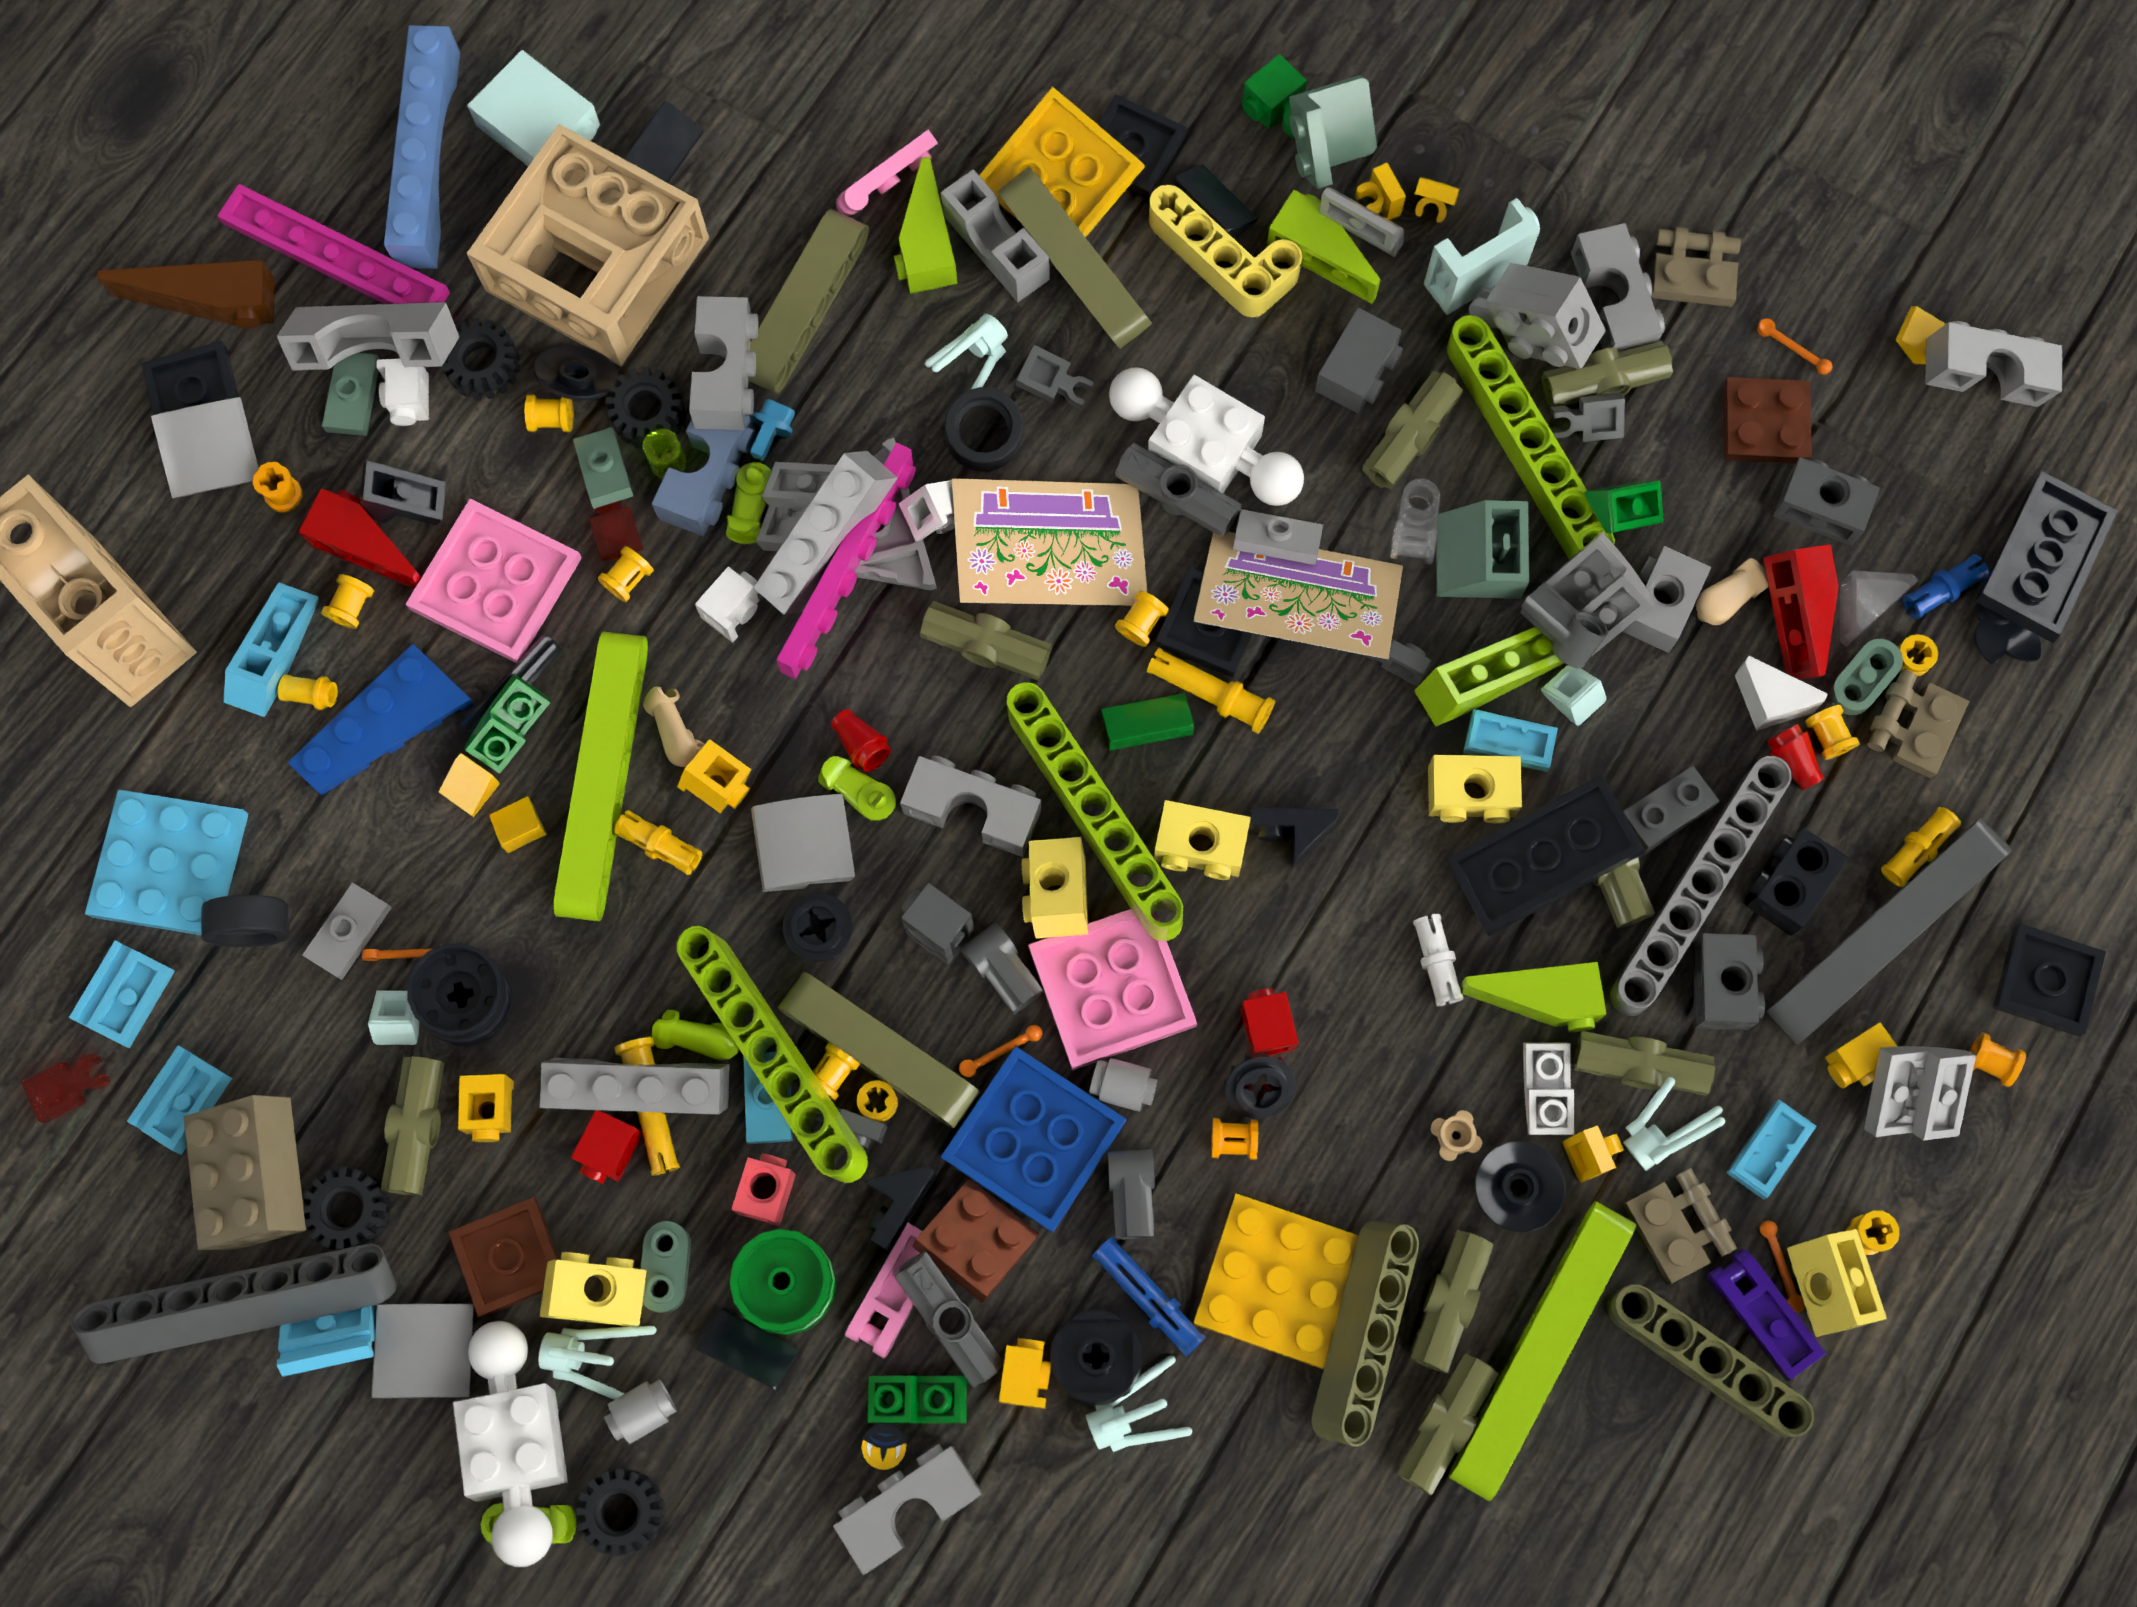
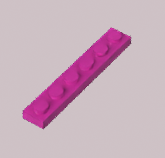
[217,184,450,304]
[777,443,916,680]

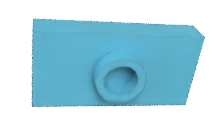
[1463,709,1558,772]
[743,1052,793,1144]
[1726,1100,1816,1200]

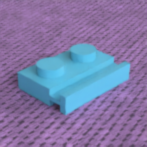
[69,940,175,1048]
[127,1045,232,1155]
[276,1305,376,1377]

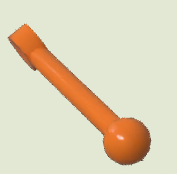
[1757,318,1832,375]
[362,944,443,961]
[959,1025,1043,1078]
[1760,1220,1805,1313]

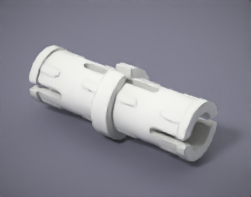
[1413,914,1464,1006]

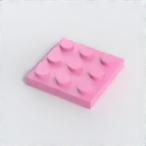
[406,499,582,663]
[1028,909,1197,1071]

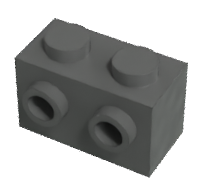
[1315,308,1403,414]

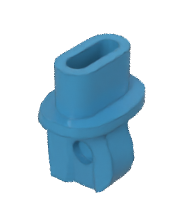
[750,399,795,461]

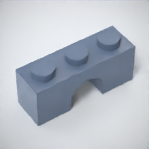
[652,415,756,537]

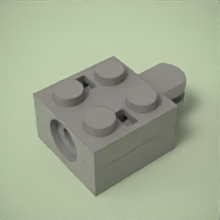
[1469,262,1606,369]

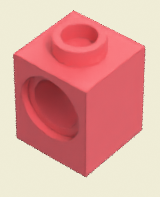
[731,1153,796,1226]

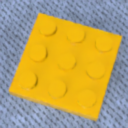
[979,87,1145,238]
[1193,1194,1359,1369]

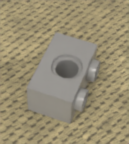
[1622,546,1711,653]

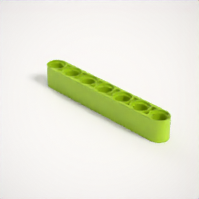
[1447,315,1615,559]
[554,632,648,921]
[1007,682,1183,941]
[677,926,868,1183]
[1448,1201,1636,1502]

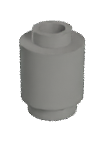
[1090,1058,1158,1112]
[604,1379,677,1444]

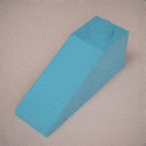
[224,582,319,717]

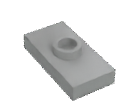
[1233,509,1323,565]
[302,882,392,980]

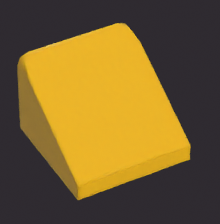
[1896,306,1946,365]
[439,753,500,818]
[489,796,547,853]

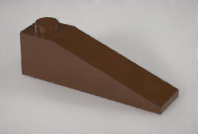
[98,260,275,328]

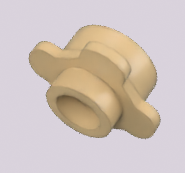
[1431,1110,1482,1161]

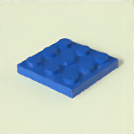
[941,1046,1127,1234]

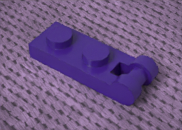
[1707,1249,1826,1381]

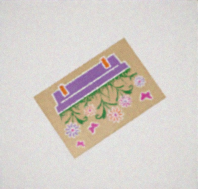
[952,479,1147,606]
[1194,532,1403,659]

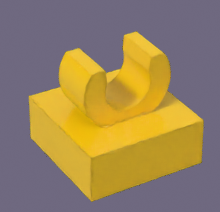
[1355,163,1406,220]
[1415,177,1460,223]
[1562,1126,1624,1183]

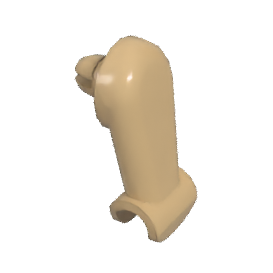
[1695,558,1769,625]
[643,686,704,767]

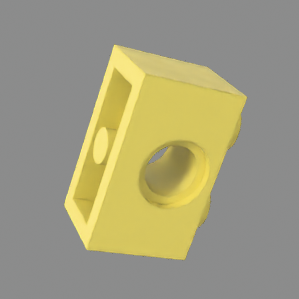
[1428,755,1522,824]
[1154,800,1251,880]
[1022,837,1088,938]
[1787,1229,1887,1337]
[540,1252,646,1326]

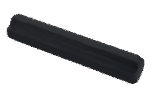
[461,635,561,736]

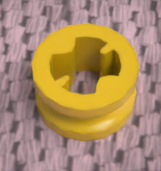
[1898,634,1938,677]
[857,1080,898,1123]

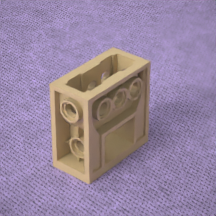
[467,124,709,366]
[0,474,197,707]

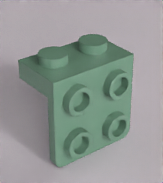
[1289,75,1377,189]

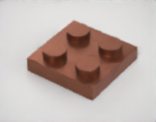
[1723,377,1812,464]
[912,1178,1039,1304]
[449,1197,559,1318]

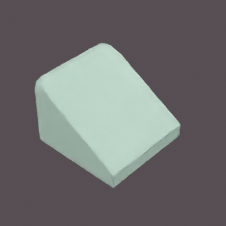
[1541,665,1606,726]
[368,991,419,1045]

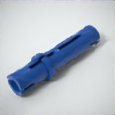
[1092,1237,1206,1357]

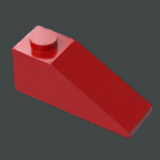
[299,488,421,589]
[1763,544,1839,680]

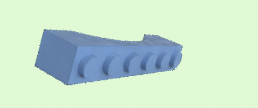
[384,25,460,269]

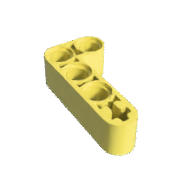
[1149,185,1302,317]

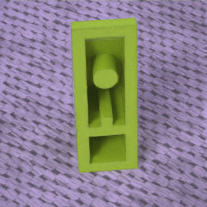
[894,157,958,294]
[1267,190,1381,304]
[1460,962,1606,1032]

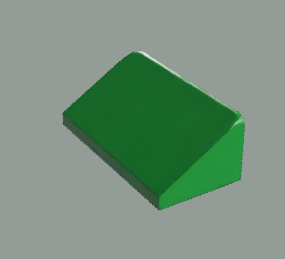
[1585,481,1663,533]
[1101,693,1194,751]

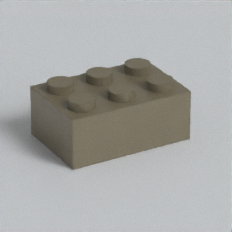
[184,1095,306,1250]

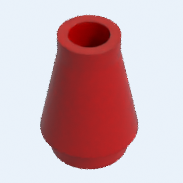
[831,709,891,772]
[1767,724,1825,791]

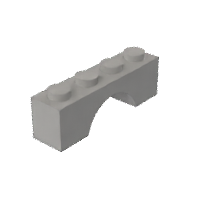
[277,302,459,370]
[754,451,898,615]
[540,1058,730,1114]

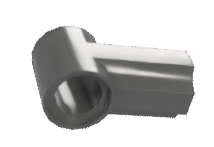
[1520,583,1608,668]
[960,922,1043,1015]
[1108,1149,1155,1240]

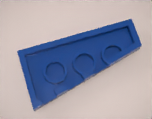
[287,644,474,795]

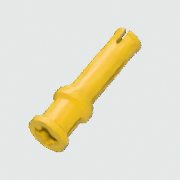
[1147,648,1275,734]
[614,1037,680,1176]

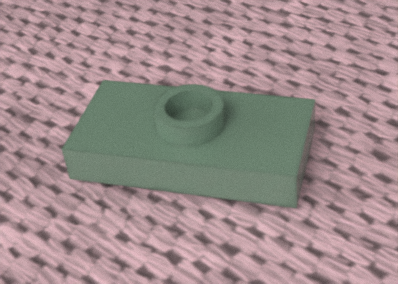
[322,353,380,436]
[573,427,634,509]

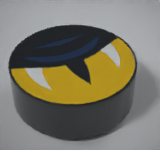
[861,1423,908,1471]

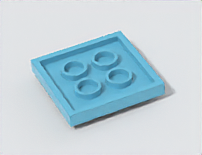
[85,790,248,935]

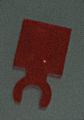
[588,496,644,562]
[21,1054,111,1123]

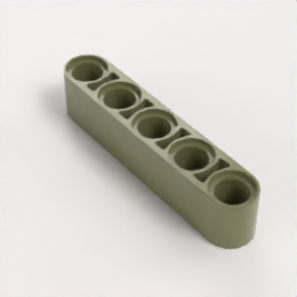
[997,166,1153,350]
[748,209,869,394]
[778,971,980,1129]
[1312,1220,1419,1446]
[1607,1284,1814,1437]

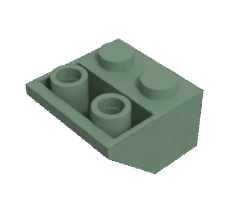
[1436,500,1529,599]

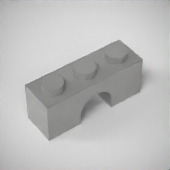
[941,169,1050,303]
[1571,223,1665,352]
[689,296,758,430]
[1925,321,2062,407]
[900,756,1042,857]
[833,1444,983,1575]

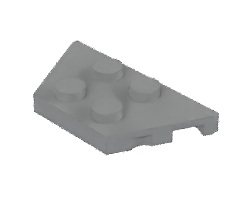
[838,438,937,590]

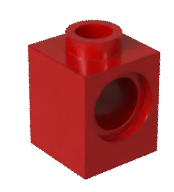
[1240,988,1299,1058]
[571,1110,643,1184]

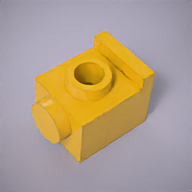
[677,739,751,814]
[1825,1022,1898,1089]
[458,1074,514,1142]
[999,1338,1051,1409]

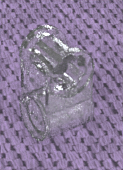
[1389,479,1440,565]

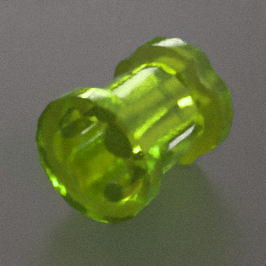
[643,429,687,479]

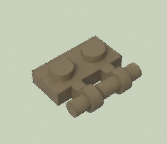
[1651,226,1741,307]
[1867,670,1969,779]
[1622,1168,1737,1285]

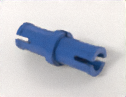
[1902,554,1989,620]

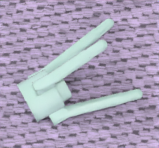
[925,314,1008,389]
[1623,1077,1725,1171]
[539,1326,656,1399]
[1086,1355,1192,1452]

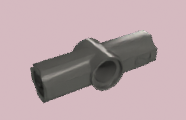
[1115,443,1242,538]
[893,1251,1004,1387]

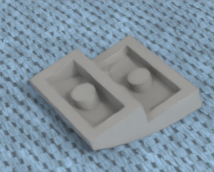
[1319,187,1404,257]
[151,397,259,498]
[756,462,838,555]
[1541,532,1654,656]
[751,794,855,892]
[1864,1046,1976,1141]
[371,1304,474,1398]

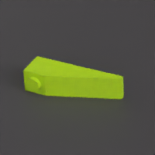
[1414,627,1564,727]

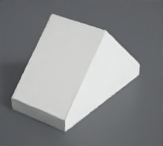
[1735,656,1828,731]

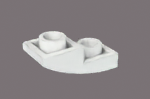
[1523,1042,1574,1135]

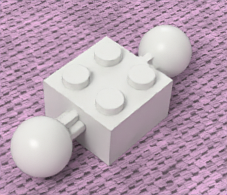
[1109,367,1304,506]
[453,1321,568,1567]

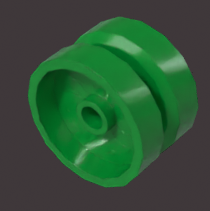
[730,1229,837,1335]

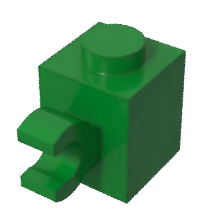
[1242,54,1307,138]

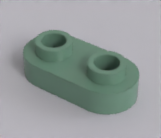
[1829,639,1903,715]
[641,1221,691,1314]

